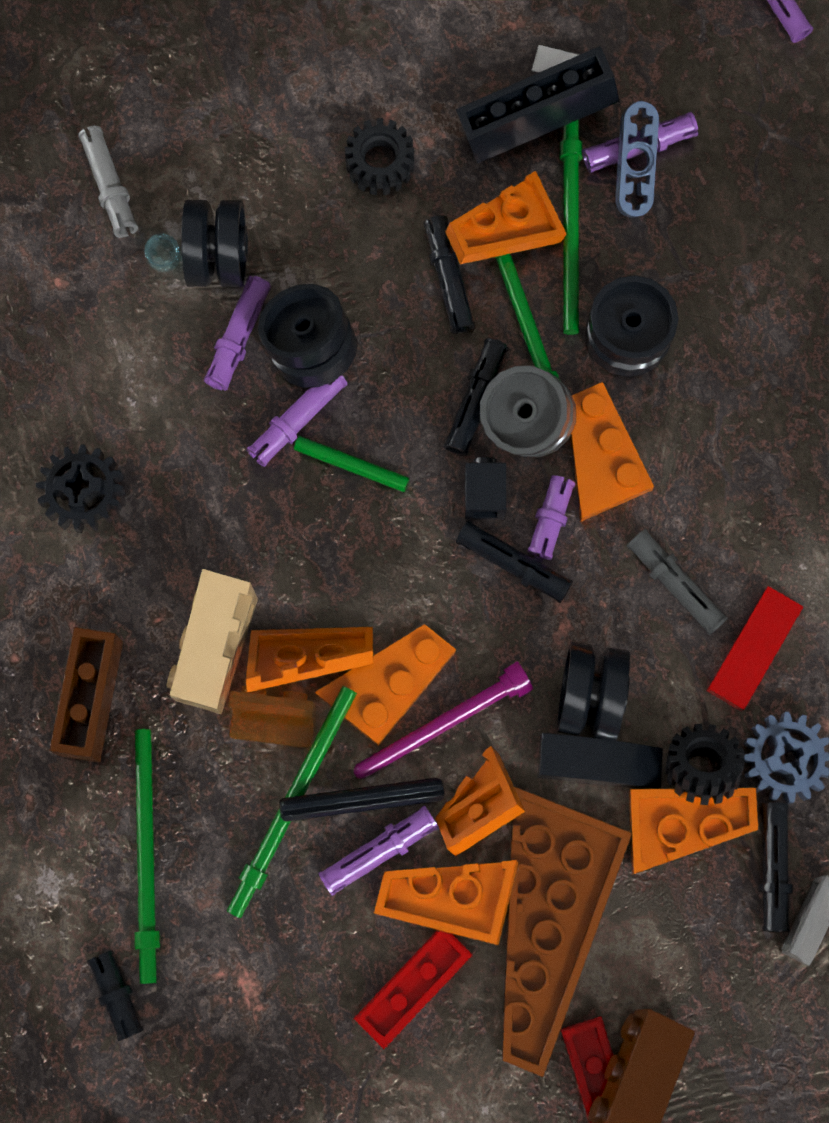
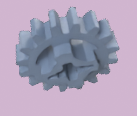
[743,712,829,804]

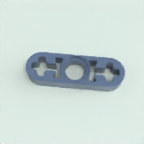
[615,101,659,218]

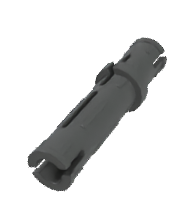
[626,528,728,636]

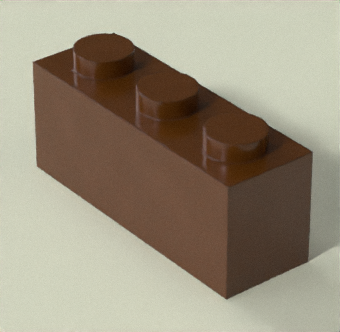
[49,627,123,763]
[588,1009,696,1123]

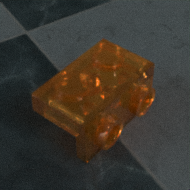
[228,686,317,748]

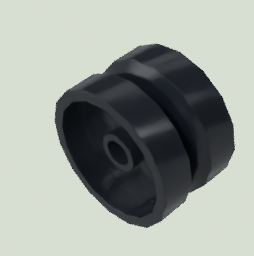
[181,200,248,287]
[585,275,679,377]
[258,284,358,388]
[557,641,630,741]

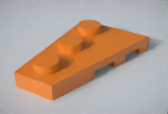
[445,171,566,265]
[570,382,654,522]
[315,624,456,746]
[246,627,373,693]
[629,788,758,875]
[374,860,518,945]

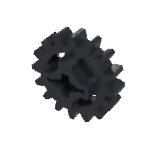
[36,444,126,533]

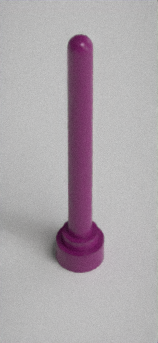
[353,661,534,779]

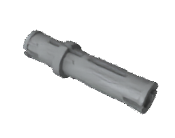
[78,126,138,238]

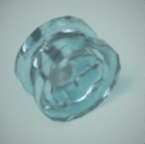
[144,234,181,272]

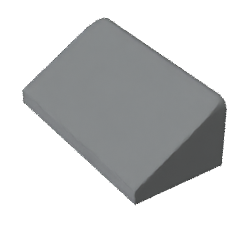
[781,875,829,966]

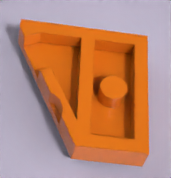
[435,746,525,856]

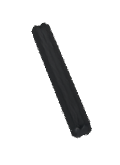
[279,778,444,822]

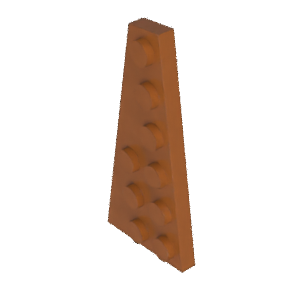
[502,787,632,1077]

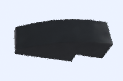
[537,733,663,789]

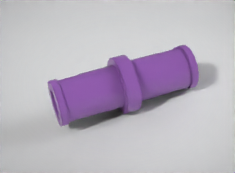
[527,475,576,560]

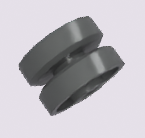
[480,366,576,457]

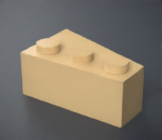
[167,569,258,714]

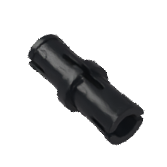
[87,950,144,1042]

